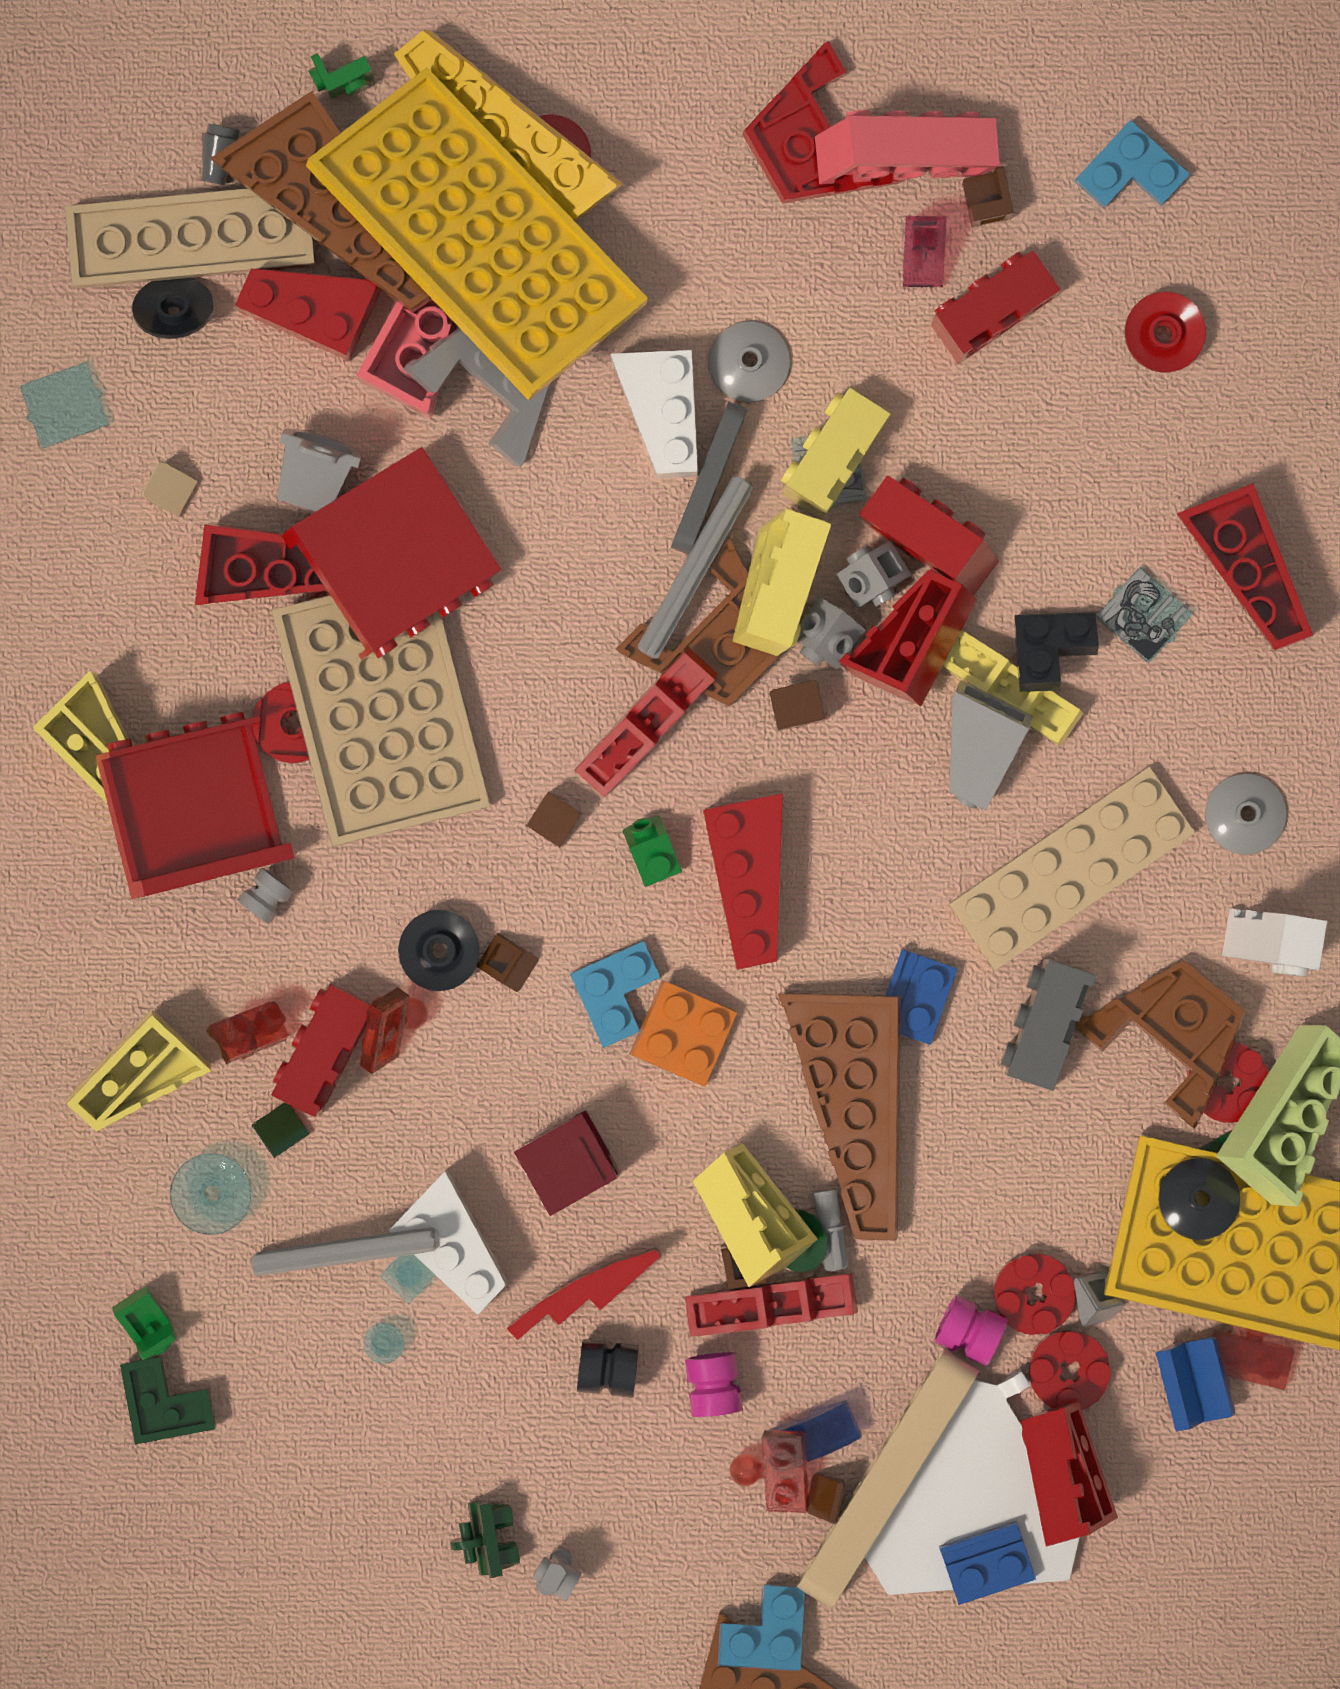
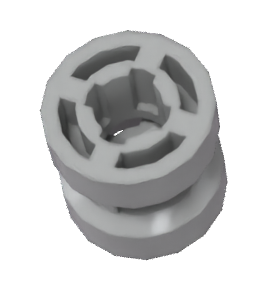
[237,868,294,924]

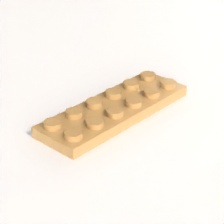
[65,188,316,289]
[948,766,1195,971]

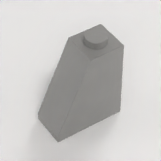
[949,680,1033,810]

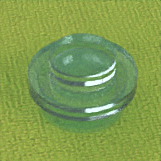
[364,1323,404,1364]

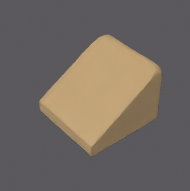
[141,460,198,517]

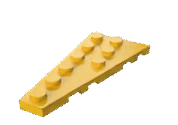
[394,29,623,222]

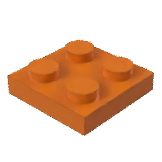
[629,980,737,1087]

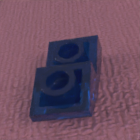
[766,1400,862,1471]

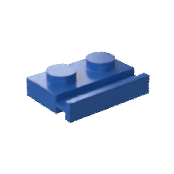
[885,949,957,1045]
[939,1521,1036,1605]

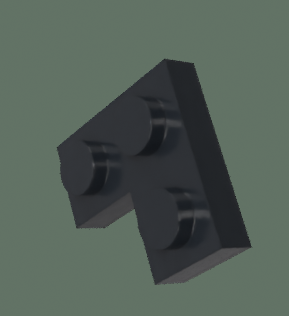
[1014,612,1099,692]

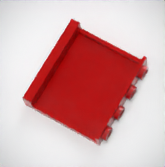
[281,447,502,660]
[95,712,295,899]

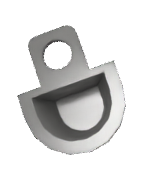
[277,428,362,511]

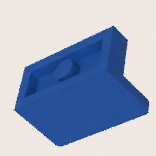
[1156,1337,1235,1432]

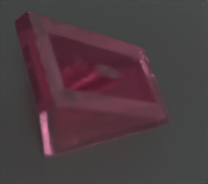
[902,216,947,287]

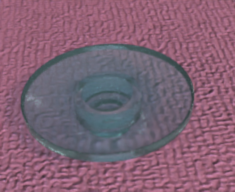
[170,1153,252,1235]

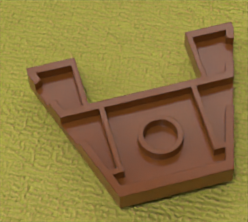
[616,536,782,707]
[1075,960,1246,1129]

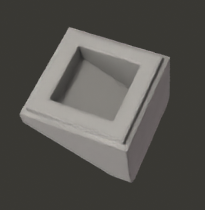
[1074,1271,1126,1327]

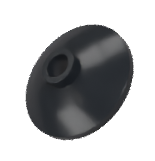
[132,278,214,339]
[398,910,480,991]
[1158,1158,1240,1240]

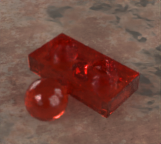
[360,987,428,1074]
[1212,1328,1295,1390]
[729,1430,809,1513]

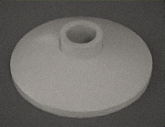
[709,321,790,402]
[1205,774,1286,855]

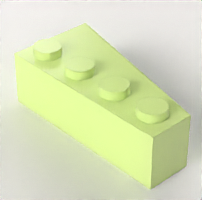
[1216,1025,1340,1207]

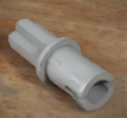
[812,1189,848,1271]

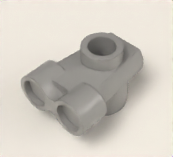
[532,1547,582,1601]

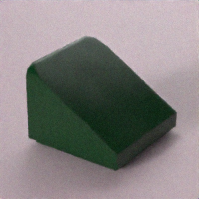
[252,1102,310,1158]

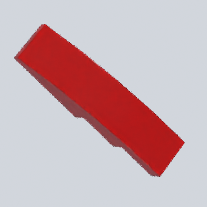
[574,647,718,797]
[507,1247,661,1341]
[685,1272,858,1337]

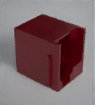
[514,1110,622,1216]

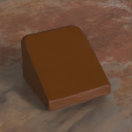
[526,791,582,848]
[476,932,539,992]
[806,1473,845,1524]

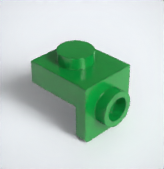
[308,53,374,99]
[623,815,682,887]
[112,1286,177,1360]

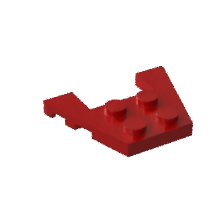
[742,41,904,204]

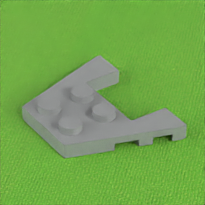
[403,328,549,466]

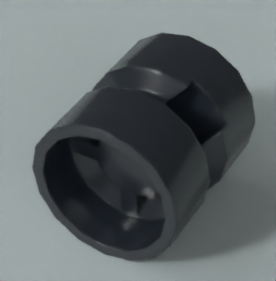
[577,1339,639,1398]

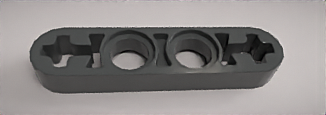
[671,401,748,555]

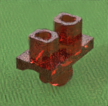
[206,1001,289,1064]

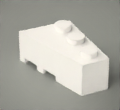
[610,350,698,479]

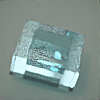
[380,1254,436,1304]

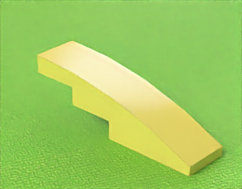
[942,630,1083,747]

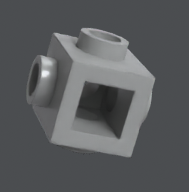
[837,541,912,609]
[797,597,865,669]

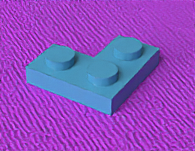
[1074,120,1190,208]
[570,941,661,1048]
[717,1585,805,1671]

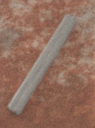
[638,476,753,659]
[251,1227,440,1276]

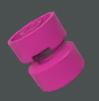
[934,1294,1008,1367]
[685,1352,743,1417]

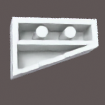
[1222,908,1327,977]
[389,1169,508,1315]

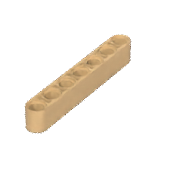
[796,1349,979,1608]

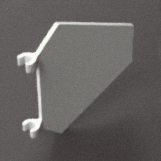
[865,1369,1080,1595]

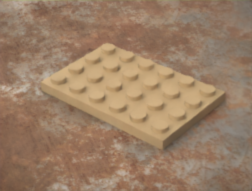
[271,596,490,847]

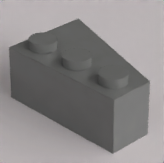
[1000,959,1096,1091]

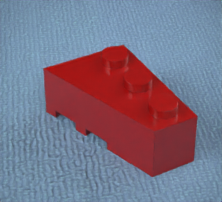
[931,251,1061,365]
[234,268,381,361]
[859,475,999,596]
[838,569,977,707]
[271,984,376,1118]
[1021,1400,1118,1547]

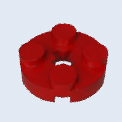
[252,682,309,764]
[1187,1042,1268,1123]
[993,1253,1075,1335]
[1029,1330,1111,1410]

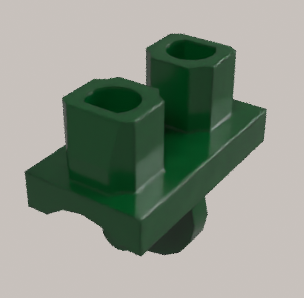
[450,1500,520,1578]

